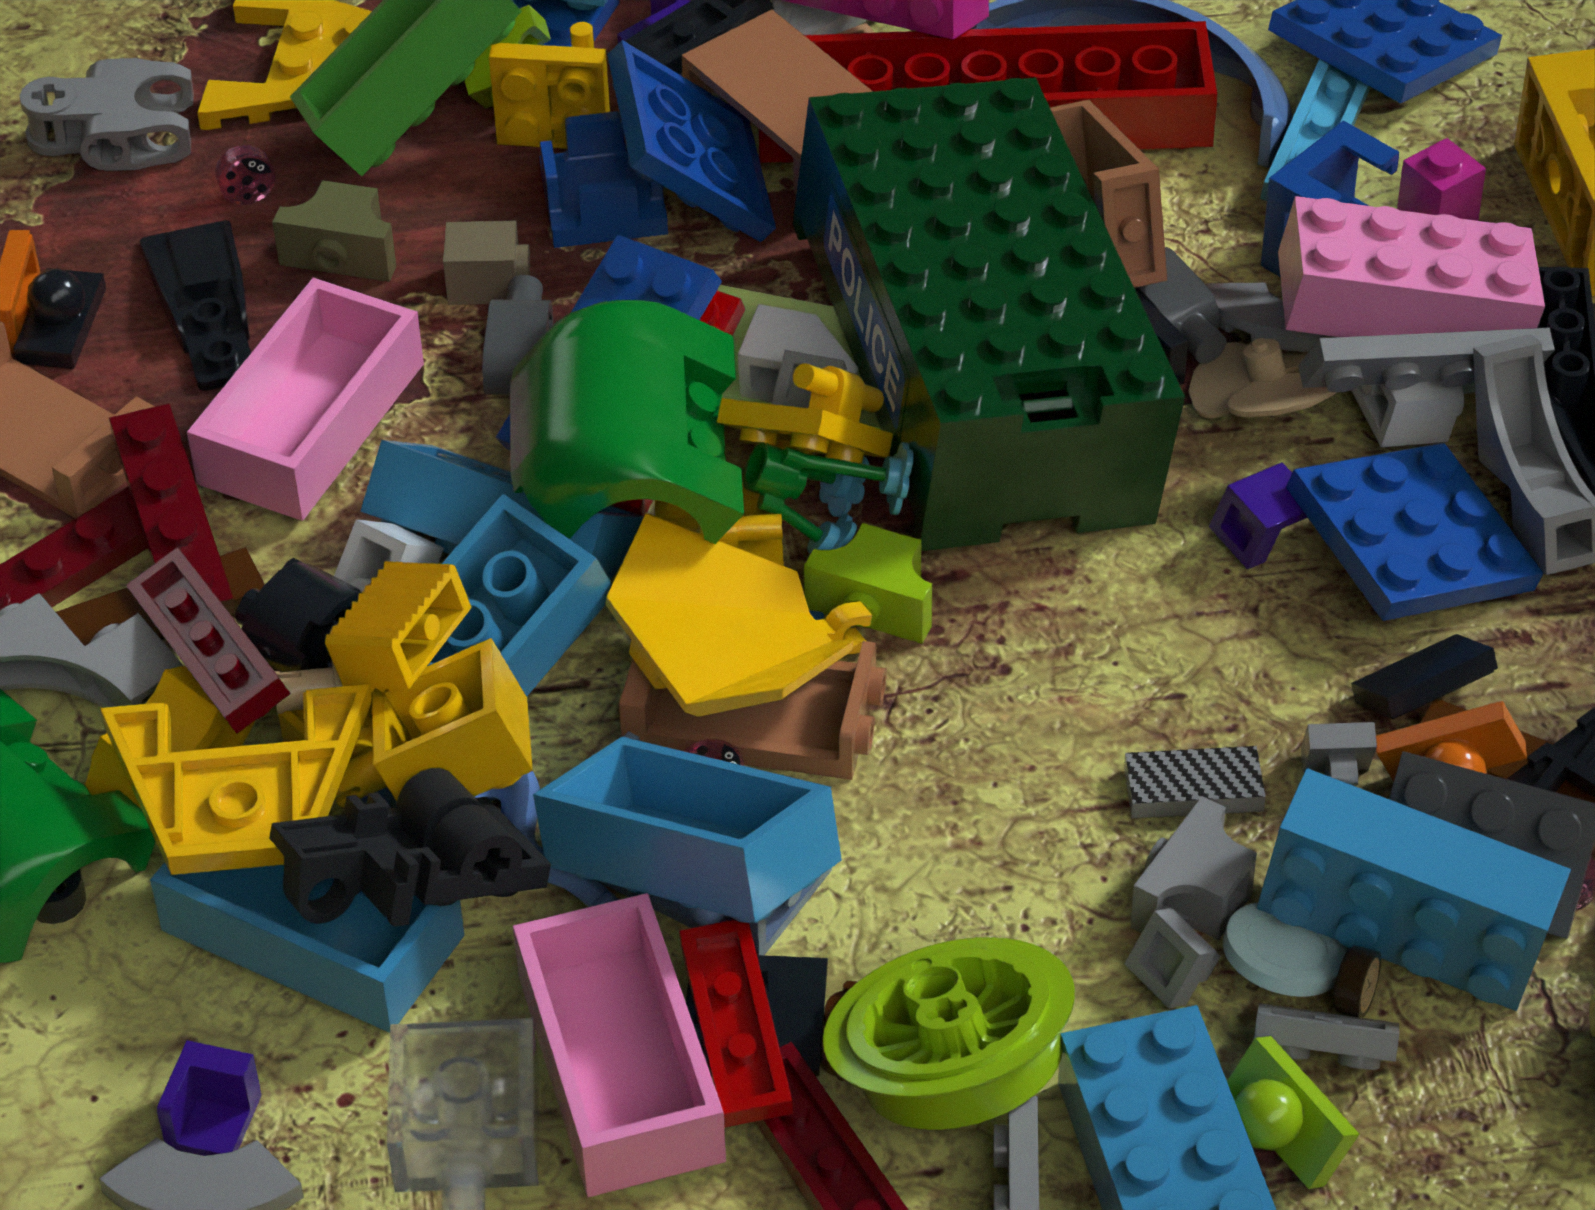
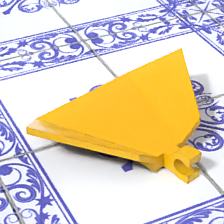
[605,513,872,717]

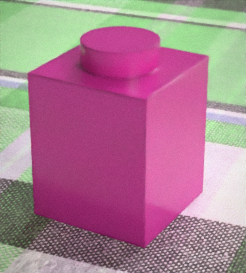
[1397,138,1486,221]

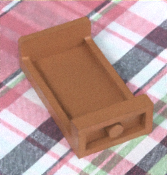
[619,641,887,780]

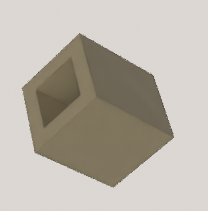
[443,221,530,305]

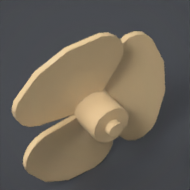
[1188,335,1336,419]

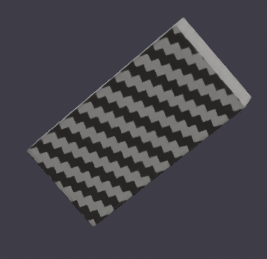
[1124,746,1266,819]

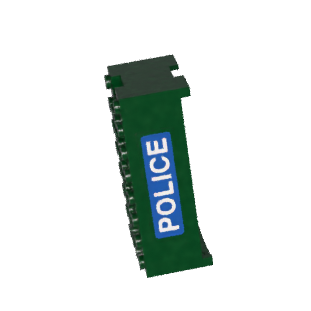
[793,78,1185,551]

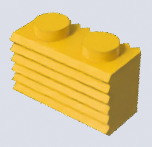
[325,561,472,695]

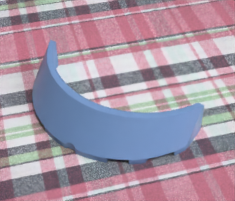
[971,0,1292,168]

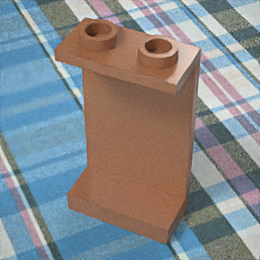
[682,10,873,194]
[1050,100,1167,288]
[0,321,155,519]

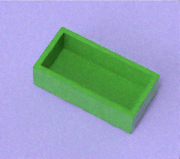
[290,0,522,176]

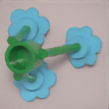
[743,442,913,559]

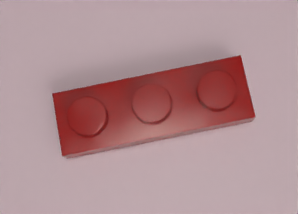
[679,920,793,1128]

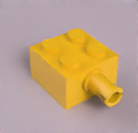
[336,638,533,808]

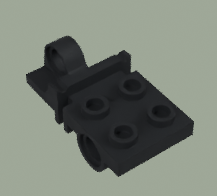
[269,768,551,927]

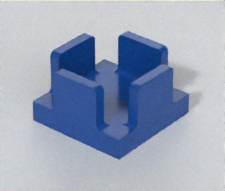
[539,111,668,248]

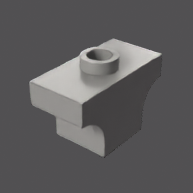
[1131,796,1257,940]

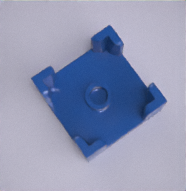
[1261,120,1399,277]

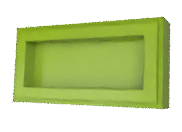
[1227,1036,1360,1189]

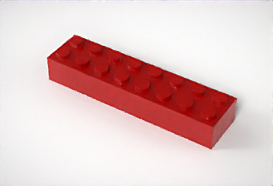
[758,21,1218,163]

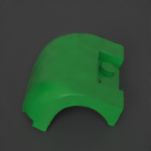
[510,300,744,544]
[0,689,156,963]

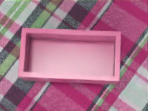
[1278,196,1545,337]
[187,278,424,521]
[513,893,726,1198]

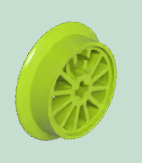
[823,937,1075,1130]

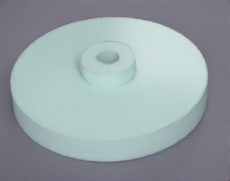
[1223,903,1347,997]

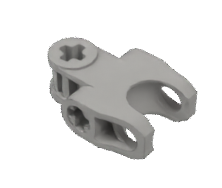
[19,58,194,171]

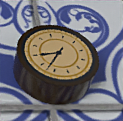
[1333,945,1381,1018]

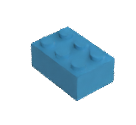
[428,494,612,696]

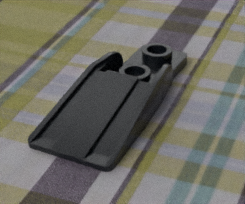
[140,220,251,391]

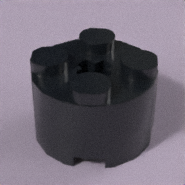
[235,558,362,672]

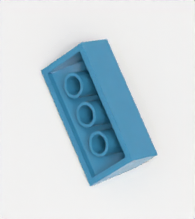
[360,440,644,580]

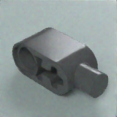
[1135,247,1226,363]
[482,275,553,395]

